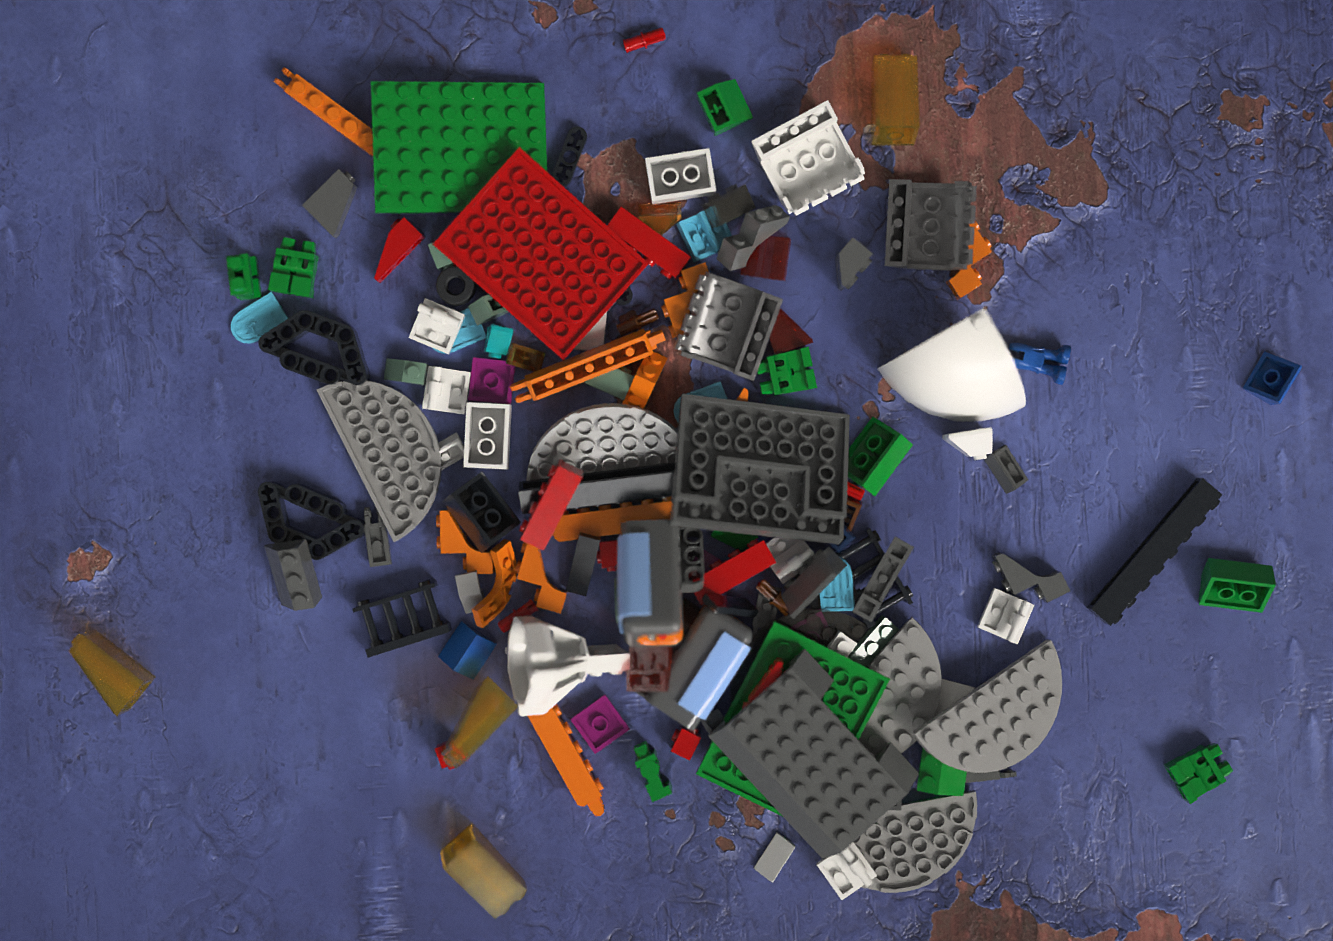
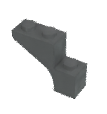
[717,205,790,271]
[992,553,1070,603]

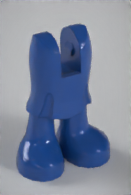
[1008,343,1071,385]

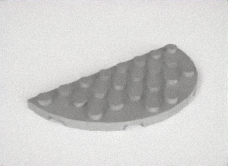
[317,380,442,542]
[526,403,678,481]
[859,617,941,759]
[912,639,1062,773]
[854,790,977,893]

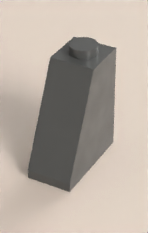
[302,169,358,238]

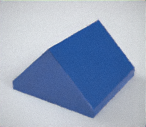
[1243,351,1302,405]
[438,621,497,680]

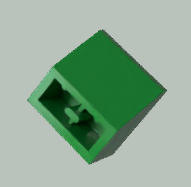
[696,79,753,137]

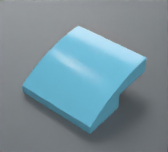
[676,205,732,263]

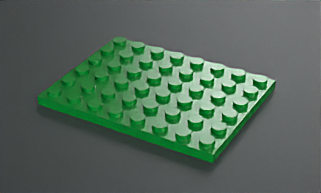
[371,81,547,213]
[696,621,890,817]

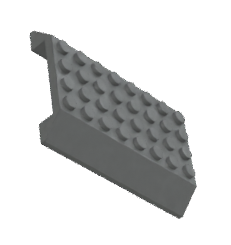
[708,648,919,859]

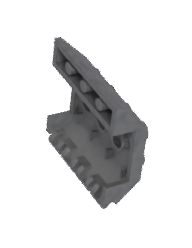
[885,179,977,271]
[674,272,783,381]

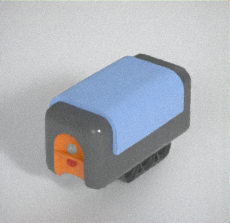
[617,520,704,647]
[629,605,752,731]

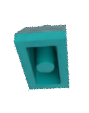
[484,325,514,359]

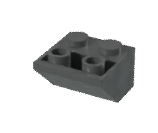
[835,237,873,291]

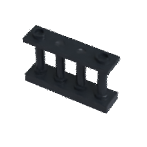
[835,528,913,629]
[352,579,452,658]

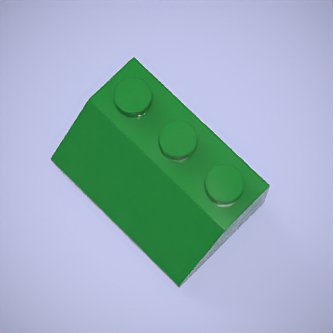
[848,417,913,496]
[1198,558,1276,613]
[917,748,967,796]

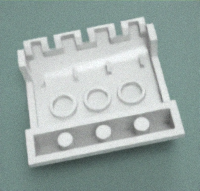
[751,100,865,216]

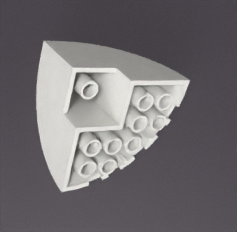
[877,308,1026,422]

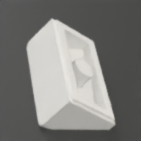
[439,433,464,470]
[754,832,795,882]

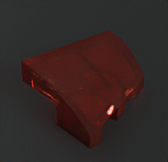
[769,309,813,355]

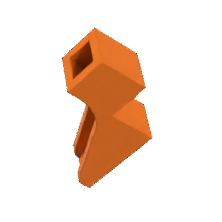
[946,220,992,300]
[661,263,709,338]
[622,352,668,409]
[436,510,495,574]
[515,541,567,614]

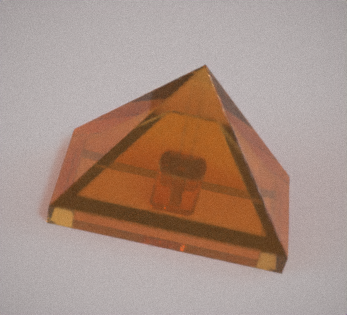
[638,202,682,236]
[506,343,545,372]

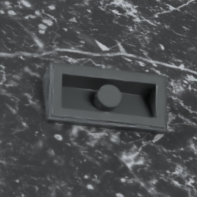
[984,444,1028,494]

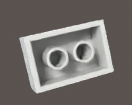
[645,148,716,205]
[463,402,512,469]

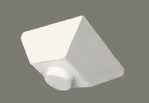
[942,427,993,460]

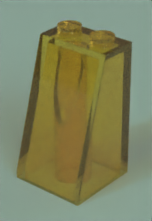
[871,54,920,146]
[69,630,155,716]
[441,676,518,769]
[440,823,527,919]

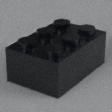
[443,472,521,553]

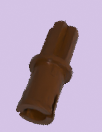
[616,309,659,337]
[756,579,789,616]

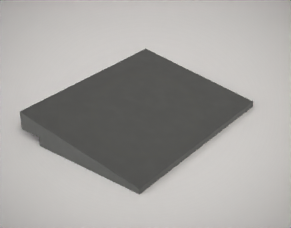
[669,394,850,544]

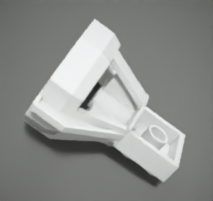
[505,616,630,716]

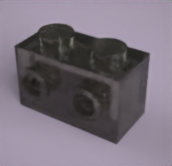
[702,183,756,228]

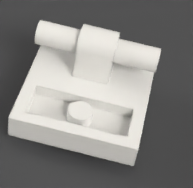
[409,298,465,354]
[422,366,471,415]
[766,537,814,584]
[977,588,1034,644]
[816,842,877,900]

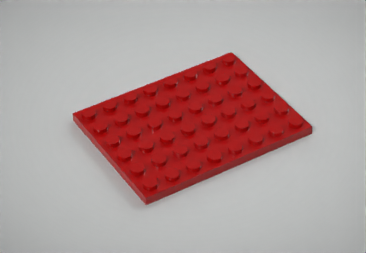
[433,147,649,360]

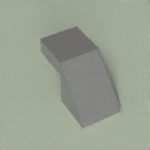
[455,571,485,614]

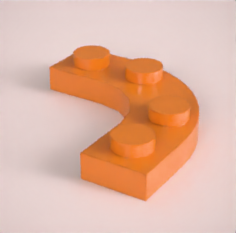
[472,539,517,628]

